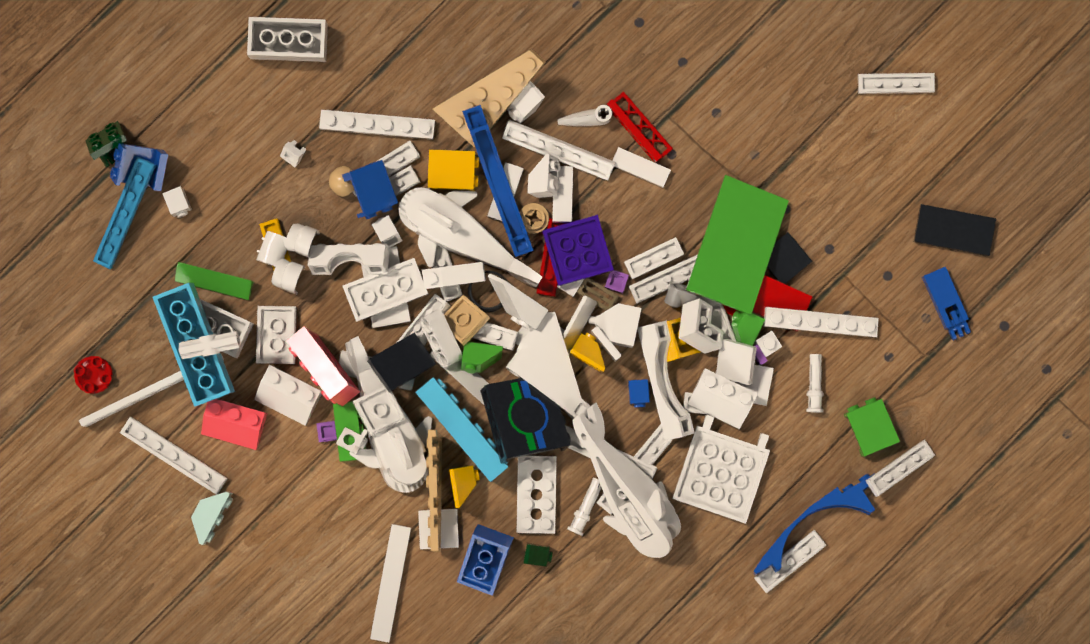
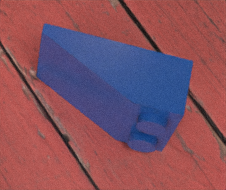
[457,524,514,596]

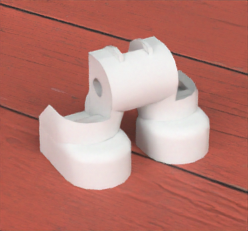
[256,223,320,295]

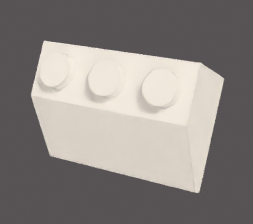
[254,365,322,426]
[687,369,758,429]

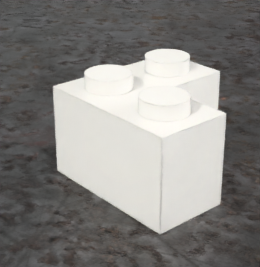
[679,298,724,354]

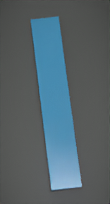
[93,157,156,269]

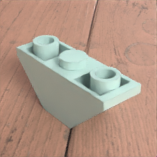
[191,491,233,545]

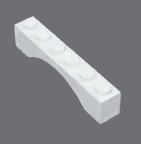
[637,320,695,440]

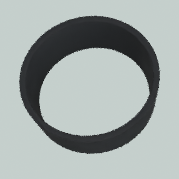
[468,270,507,312]

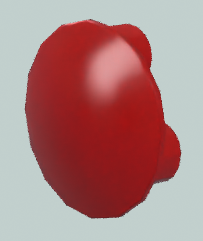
[74,356,113,394]

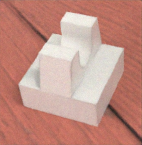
[280,140,306,167]

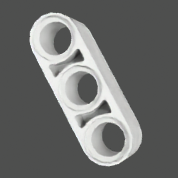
[420,310,462,368]

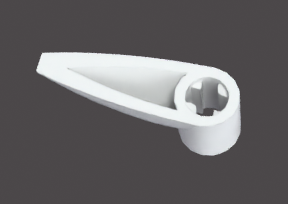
[557,105,612,126]

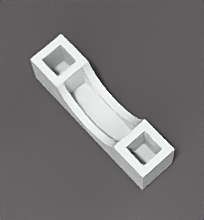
[308,243,389,275]

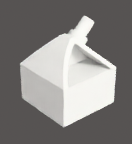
[588,303,641,348]

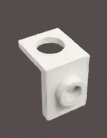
[336,427,368,455]

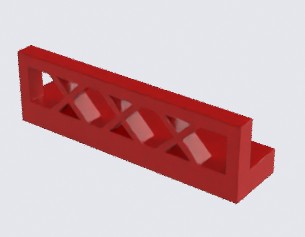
[606,91,673,163]

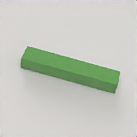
[175,262,254,300]

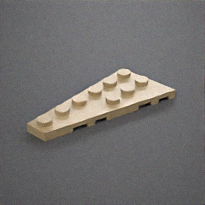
[433,49,546,147]
[426,430,442,552]

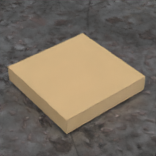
[444,295,490,346]

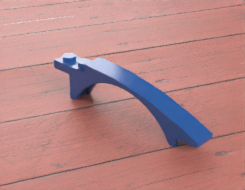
[462,105,533,257]
[753,473,875,576]

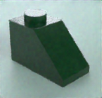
[524,543,553,567]

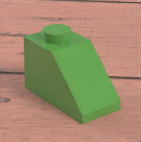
[731,310,765,346]
[461,342,503,373]

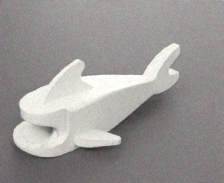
[399,187,542,287]
[345,336,432,493]
[572,402,681,558]

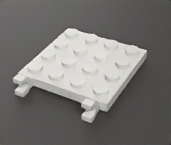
[672,415,770,524]

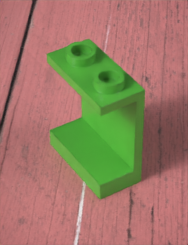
[844,397,900,456]

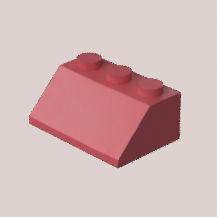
[201,399,268,450]

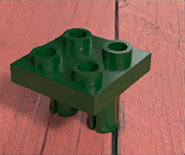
[85,121,128,167]

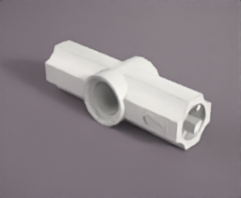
[179,331,241,359]

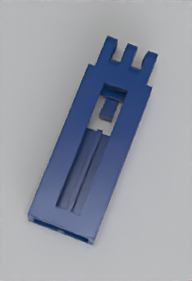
[922,266,971,340]

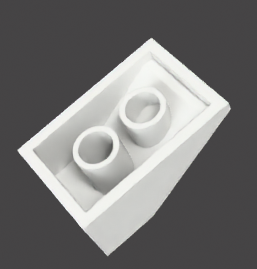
[488,274,548,329]

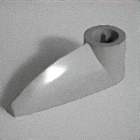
[664,282,721,307]

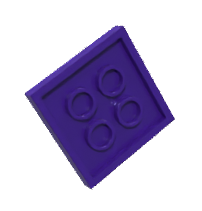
[542,215,614,286]

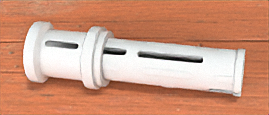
[806,354,824,413]
[567,477,602,536]

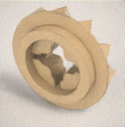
[520,203,549,234]

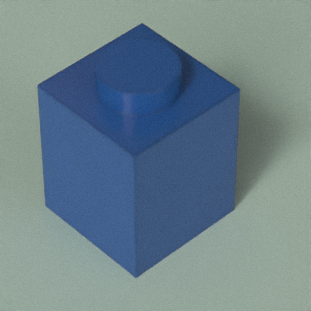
[628,379,650,408]

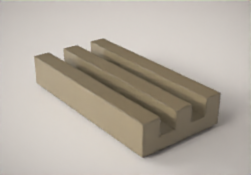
[576,278,619,311]

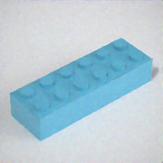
[153,283,235,407]
[416,377,509,482]

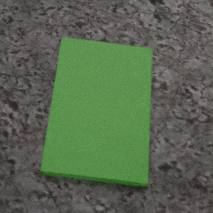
[686,175,789,315]

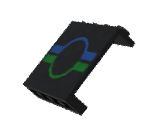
[480,378,571,464]

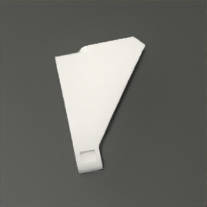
[506,312,590,419]

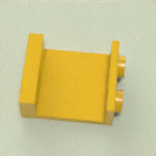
[428,150,479,191]

